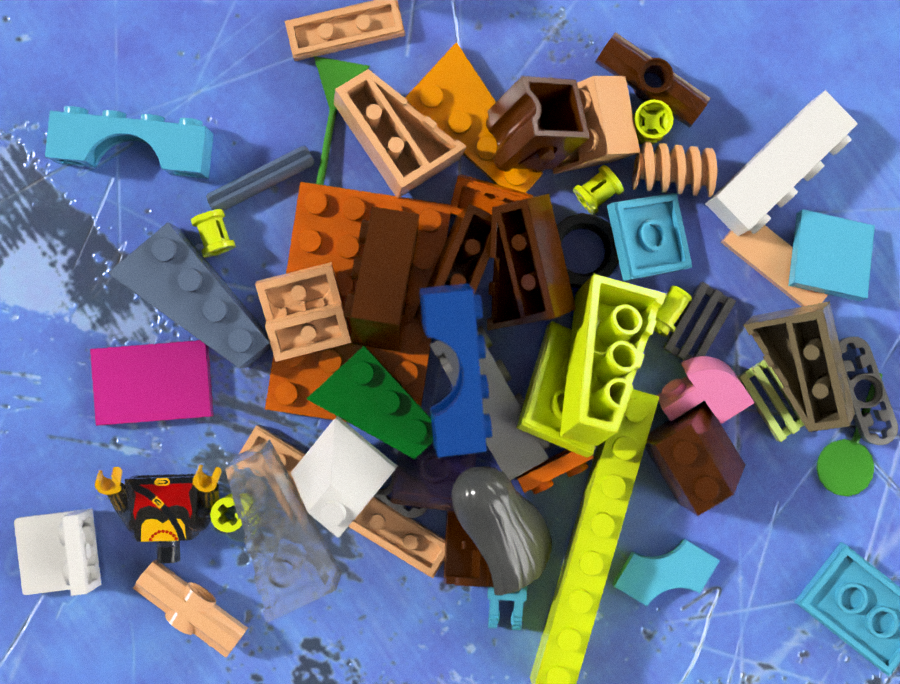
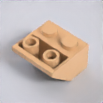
[553,76,640,174]

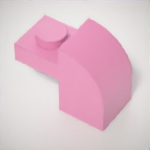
[656,356,755,424]

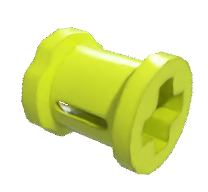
[573,164,624,215]
[191,209,236,257]
[210,493,252,533]

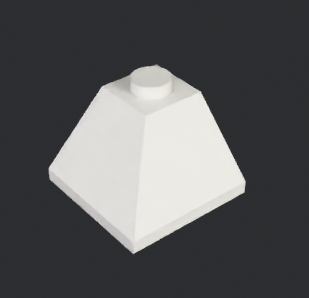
[291,416,398,538]

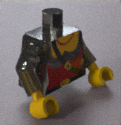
[95,464,222,563]

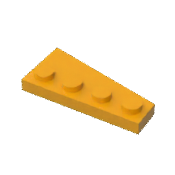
[405,42,543,193]

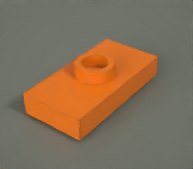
[451,174,534,215]

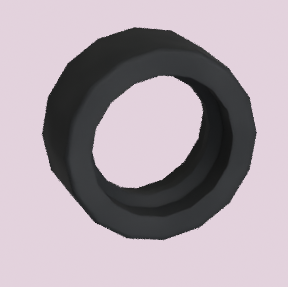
[557,213,619,288]

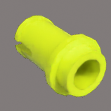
[653,285,692,337]

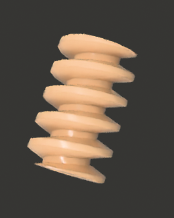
[632,141,718,198]

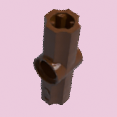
[595,32,711,128]

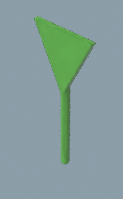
[314,56,370,185]

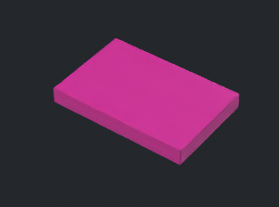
[90,340,214,426]

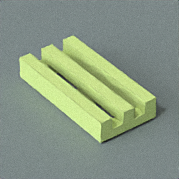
[738,360,805,442]

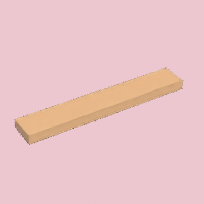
[237,424,445,578]

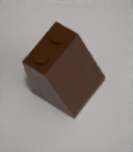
[645,401,745,516]

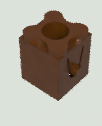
[486,76,590,172]

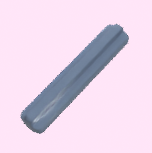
[206,146,314,210]

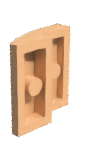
[255,262,352,362]

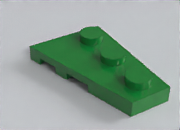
[306,346,433,459]

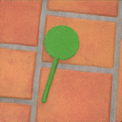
[816,373,882,496]

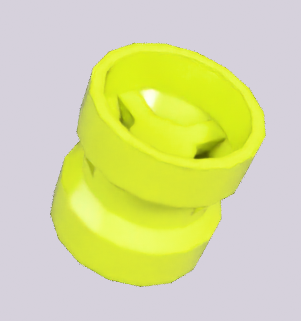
[633,99,674,145]

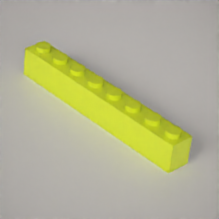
[530,389,659,684]

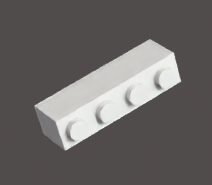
[705,90,858,236]

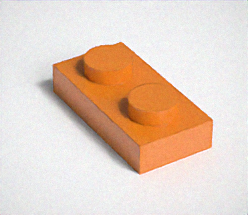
[516,449,594,494]

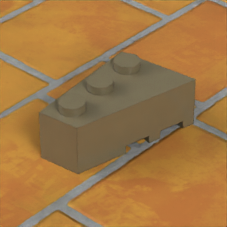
[743,301,855,432]

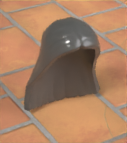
[451,466,552,595]

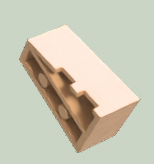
[334,69,467,198]

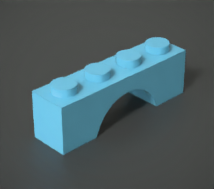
[45,106,213,179]

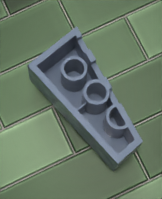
[108,222,271,368]

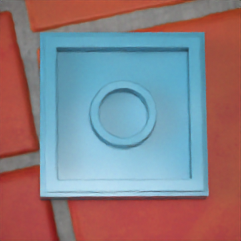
[607,193,693,281]
[788,209,875,302]

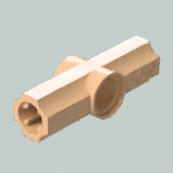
[133,560,248,657]

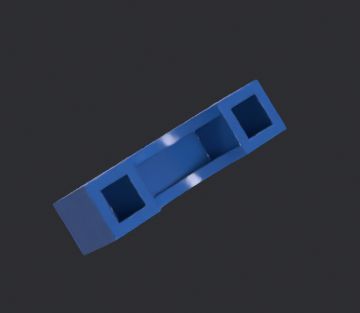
[419,283,492,457]

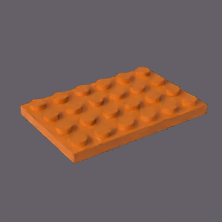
[265,182,452,422]

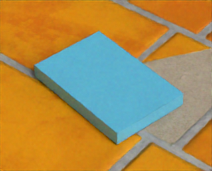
[794,542,900,676]

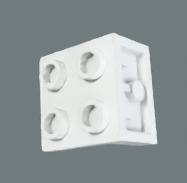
[14,508,101,596]

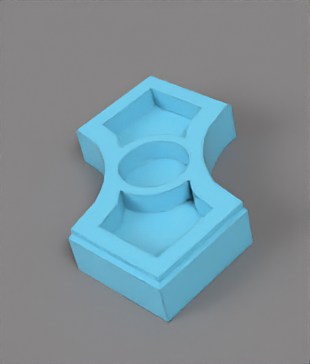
[612,539,720,606]

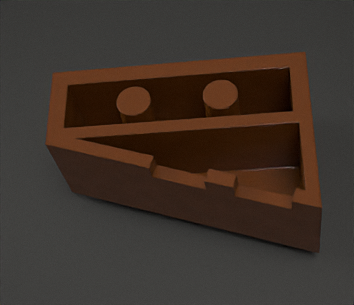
[487,194,576,331]

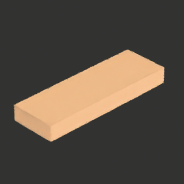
[285,0,405,61]
[721,225,828,307]

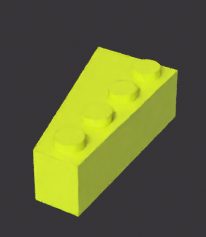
[560,274,666,446]

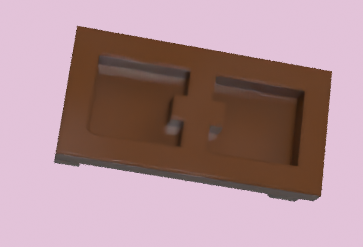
[443,505,494,587]

